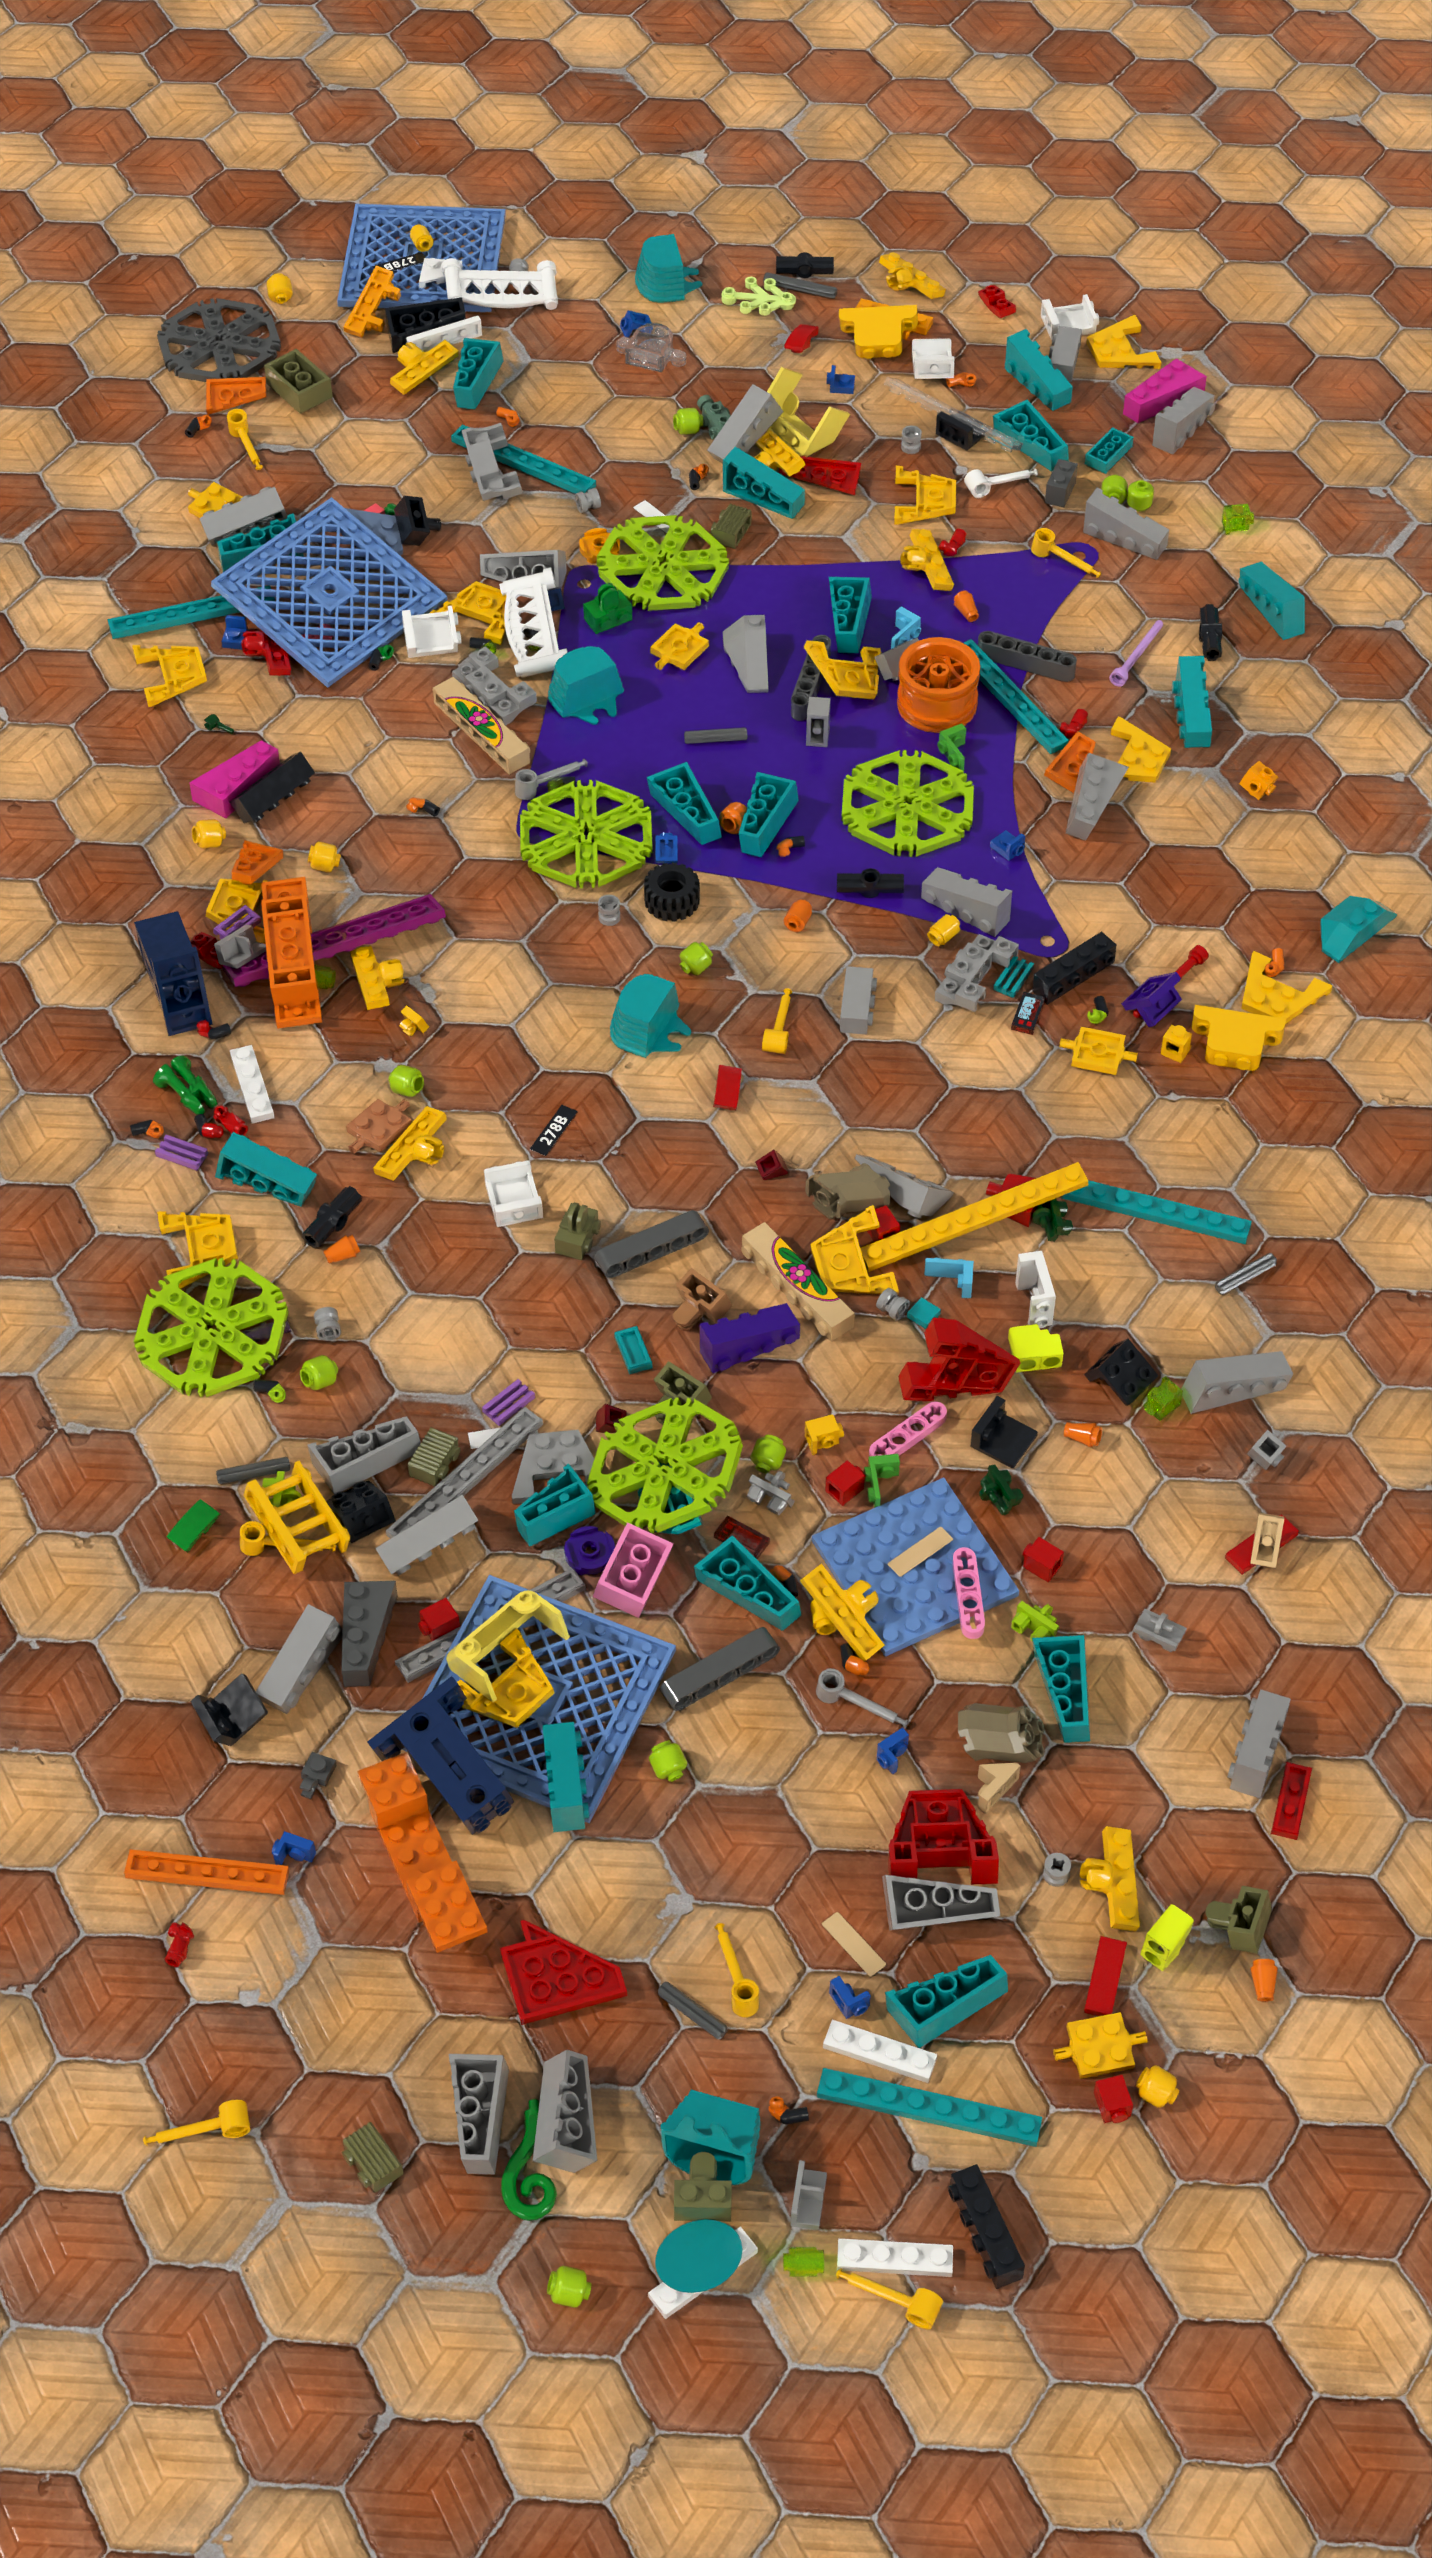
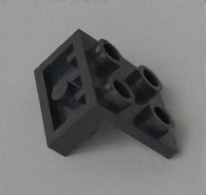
[936,411,991,451]
[1084,1339,1158,1406]
[970,1396,1038,1468]
[326,1481,396,1543]
[190,1674,268,1746]

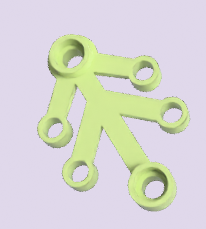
[722,276,796,316]

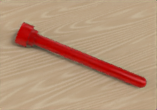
[1133,945,1209,1018]

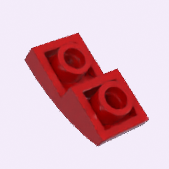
[978,285,1016,318]
[784,324,819,353]
[190,932,222,969]
[713,1065,742,1111]

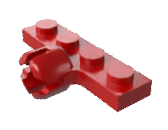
[241,612,291,676]

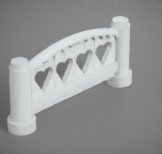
[441,258,558,310]
[499,567,568,678]

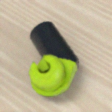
[1087,996,1109,1024]
[254,1379,286,1403]

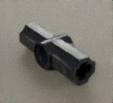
[776,252,834,278]
[1199,604,1222,661]
[837,868,904,898]
[302,1186,362,1248]

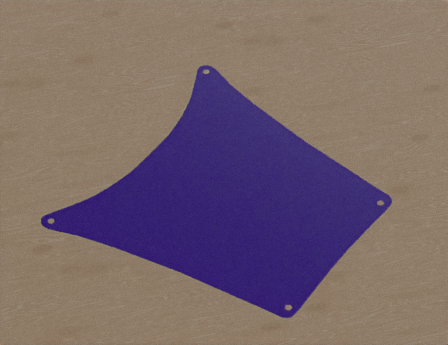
[516,542,1098,958]

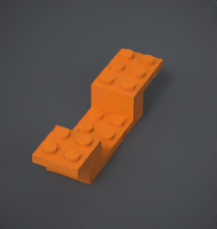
[261,877,322,1029]
[357,1752,488,1953]

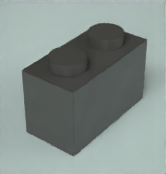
[1045,459,1078,508]

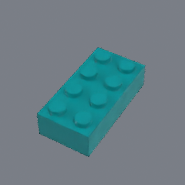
[1085,427,1134,474]

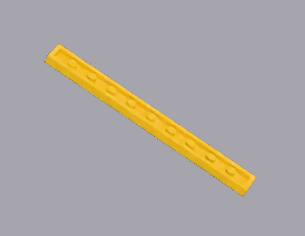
[860,1162,1088,1272]

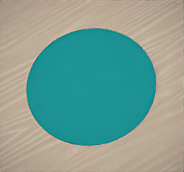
[655,2219,743,2293]

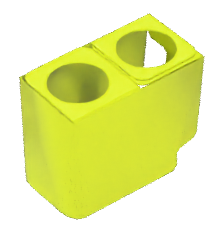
[1008,1324,1064,1373]
[1140,1904,1194,1971]

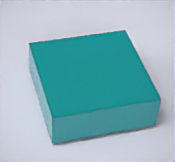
[907,1297,941,1329]

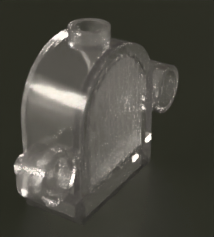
[616,323,687,372]

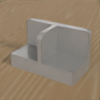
[214,924,266,968]
[791,2160,827,2230]

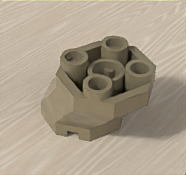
[805,1163,890,1219]
[958,1703,1045,1763]

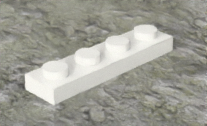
[406,315,482,352]
[230,1045,274,1124]
[823,2020,937,2083]
[648,2226,758,2319]
[837,2238,953,2277]

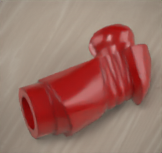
[938,528,966,557]
[1059,709,1088,739]
[213,1105,248,1136]
[164,1922,194,1967]

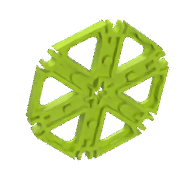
[596,515,729,611]
[841,750,974,857]
[520,780,652,888]
[134,1258,289,1397]
[587,1397,743,1533]

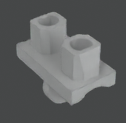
[747,1471,795,1516]
[1133,1609,1187,1652]

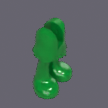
[153,1055,218,1115]

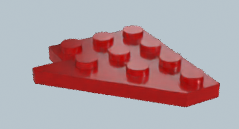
[500,1920,627,2025]

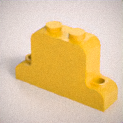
[839,305,918,359]
[1192,1005,1286,1071]

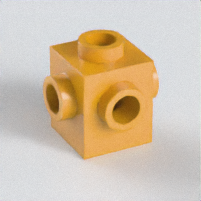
[1239,761,1279,800]

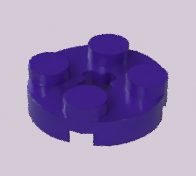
[564,1526,615,1575]

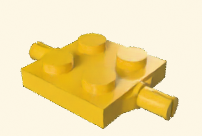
[188,482,242,518]
[650,622,709,670]
[1059,1027,1138,1075]
[1053,2012,1148,2079]

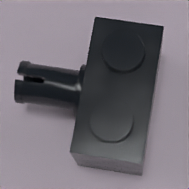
[394,496,441,546]

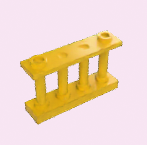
[244,1461,350,1574]

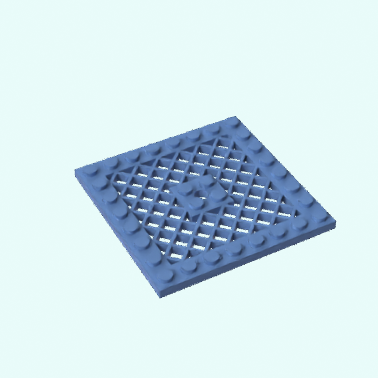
[337,204,506,312]
[211,497,448,688]
[401,1575,676,1824]

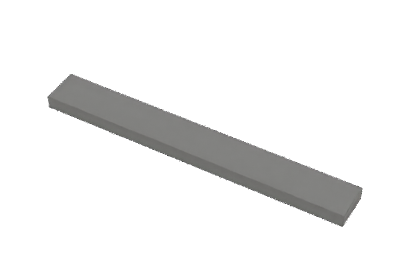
[386,1407,543,1539]
[395,1568,586,1683]

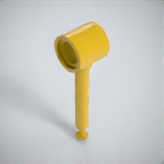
[227,409,263,470]
[1031,528,1101,578]
[762,988,792,1054]
[240,1521,336,1556]
[714,1923,759,2017]
[143,2100,250,2146]
[836,2268,943,2330]

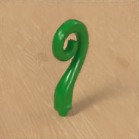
[501,2099,557,2221]

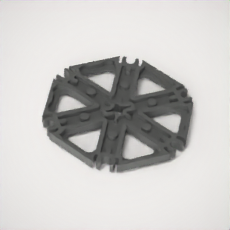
[157,298,281,382]

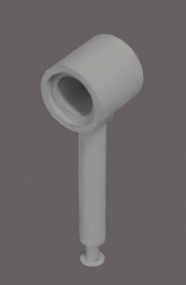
[515,759,588,800]
[816,1668,908,1728]

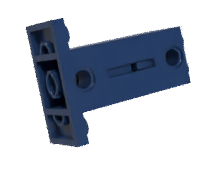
[134,911,213,1036]
[367,1676,514,1835]

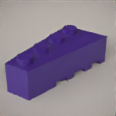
[700,1303,800,1373]

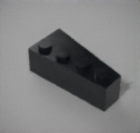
[385,297,466,353]

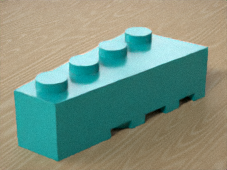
[1005,329,1073,411]
[453,338,504,409]
[993,399,1069,472]
[217,513,304,572]
[1238,561,1305,640]
[829,577,872,653]
[1172,656,1212,748]
[647,762,722,845]
[739,772,799,857]
[215,1132,317,1207]
[694,1535,802,1631]
[1032,1635,1090,1743]
[542,1722,590,1833]

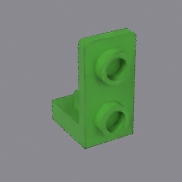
[938,723,966,771]
[864,1454,900,1508]

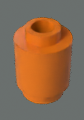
[784,899,812,932]

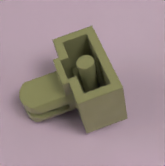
[554,1202,601,1260]
[654,1361,712,1425]
[1205,1886,1272,1954]
[674,2152,732,2222]

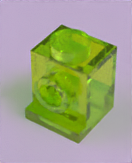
[1222,504,1254,535]
[1144,1376,1183,1421]

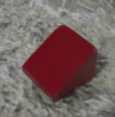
[755,1150,789,1181]
[596,1404,627,1433]

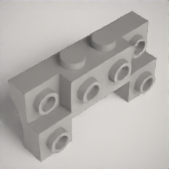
[461,423,523,501]
[452,646,537,726]
[935,934,1019,1012]

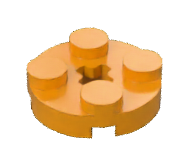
[579,528,620,564]

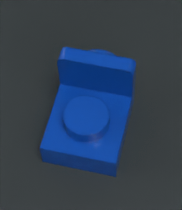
[620,310,653,338]
[827,365,855,394]
[221,615,248,650]
[990,830,1025,861]
[655,833,678,863]
[876,1727,909,1774]
[272,1831,316,1865]
[829,1976,871,2019]

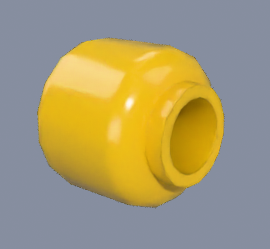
[266,273,293,304]
[192,819,226,849]
[307,842,341,873]
[1136,2065,1179,2108]

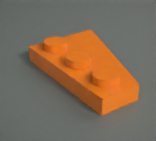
[206,377,266,415]
[1044,731,1096,793]
[232,840,283,884]

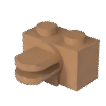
[673,1268,732,1331]

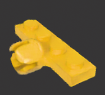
[879,252,946,299]
[390,340,459,395]
[754,430,806,477]
[900,529,954,591]
[350,946,405,1010]
[373,1106,447,1181]
[800,1563,885,1661]
[1079,1826,1140,1932]

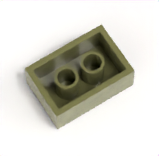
[264,349,333,414]

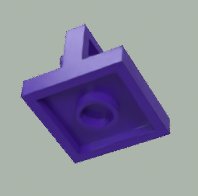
[1121,972,1182,1027]

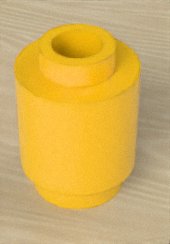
[410,224,434,252]
[927,914,960,946]
[810,1600,837,1635]

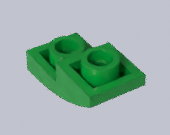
[166,1499,221,1553]

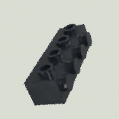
[229,751,315,823]
[1032,931,1117,1005]
[948,2164,1025,2289]

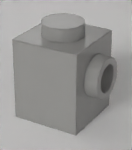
[1247,1430,1286,1470]

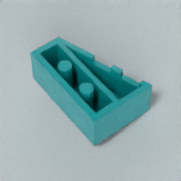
[514,1463,596,1547]

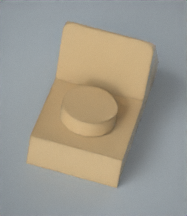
[1250,1512,1284,1568]
[978,1763,1021,1814]

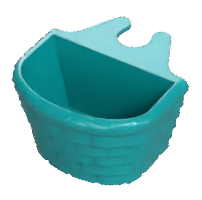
[635,234,702,303]
[548,646,624,725]
[610,974,691,1058]
[660,2089,761,2185]

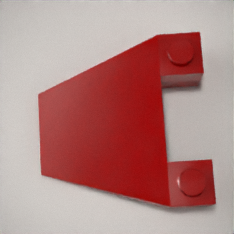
[898,1318,1020,1402]
[888,1789,999,1885]

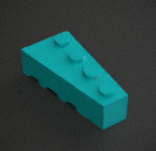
[723,446,805,519]
[885,1955,1008,2048]

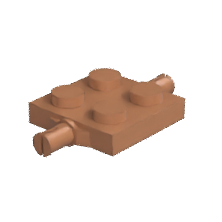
[346,1099,412,1154]

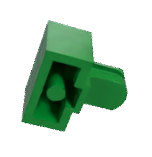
[583,583,632,634]

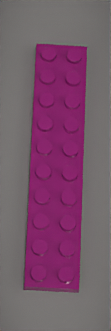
[222,894,446,987]

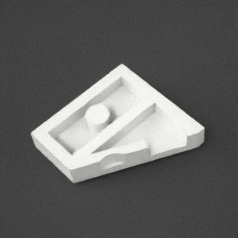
[419,258,463,288]

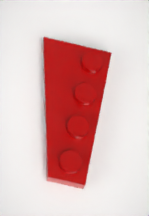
[779,456,861,495]

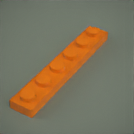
[124,1849,289,1895]

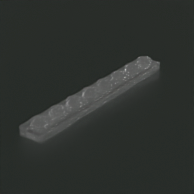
[884,377,1023,452]

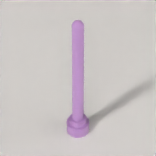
[1109,620,1163,687]

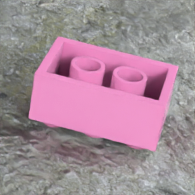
[593,1522,673,1618]

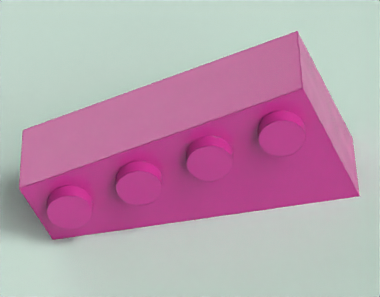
[1123,358,1207,423]
[189,740,280,818]

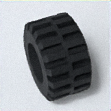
[644,862,700,922]

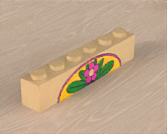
[433,677,530,775]
[741,1222,855,1342]

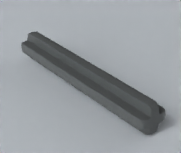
[763,272,837,299]

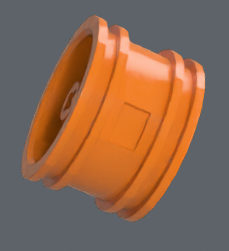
[897,637,980,733]

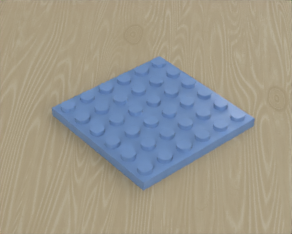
[812,1477,1019,1657]

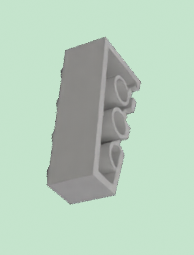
[199,487,287,546]
[921,867,1012,937]
[1180,1351,1293,1414]
[307,1416,420,1494]
[1227,1689,1291,1799]
[882,1875,1000,1931]
[533,2050,597,2173]

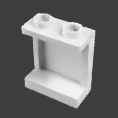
[1041,294,1099,340]
[912,338,955,379]
[402,606,462,658]
[484,1161,543,1227]
[1015,1251,1056,1328]

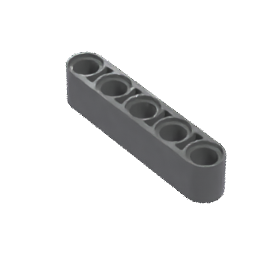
[978,631,1077,682]
[791,635,831,721]
[594,1210,709,1278]
[660,1627,780,1711]

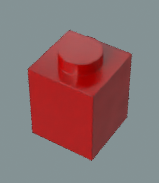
[867,1205,900,1242]
[825,1460,865,1506]
[1022,1537,1064,1583]
[418,1598,460,1641]
[1094,2075,1133,2123]

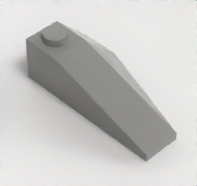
[855,1154,954,1218]

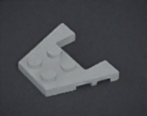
[512,1430,597,1504]

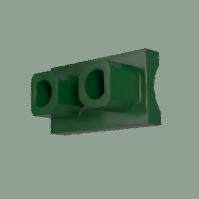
[1032,1198,1073,1242]
[979,1464,1024,1515]

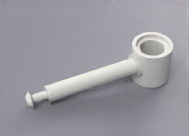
[964,469,1038,498]

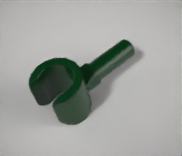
[204,714,234,734]

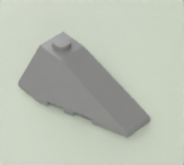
[480,550,566,589]
[723,615,768,693]

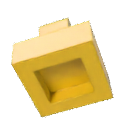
[399,1005,429,1036]

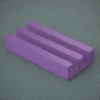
[213,905,261,939]
[155,1135,208,1171]
[482,1379,535,1426]

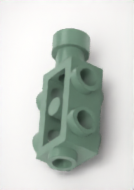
[697,395,730,439]

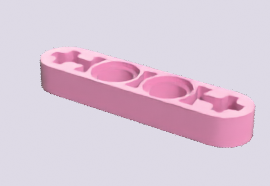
[869,1402,947,1456]
[952,1547,985,1639]

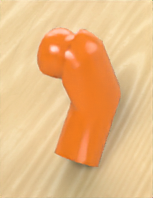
[946,372,976,388]
[496,407,520,427]
[1264,948,1284,978]

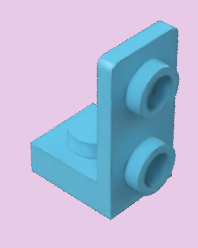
[891,606,921,649]
[924,1258,974,1298]

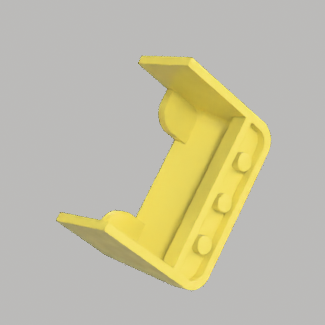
[767,367,850,457]
[446,1590,570,1703]

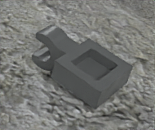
[300,1752,337,1799]

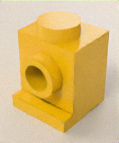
[1161,1025,1192,1063]
[805,1414,844,1455]

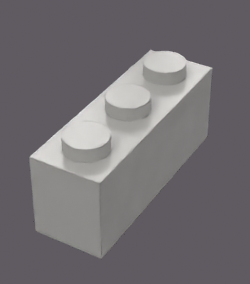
[1049,326,1082,382]
[840,966,877,1035]

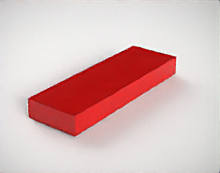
[1225,1514,1299,1575]
[1271,1762,1312,1840]
[1084,1936,1127,2016]

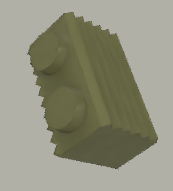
[711,503,752,549]
[408,1427,460,1487]
[342,2122,403,2193]

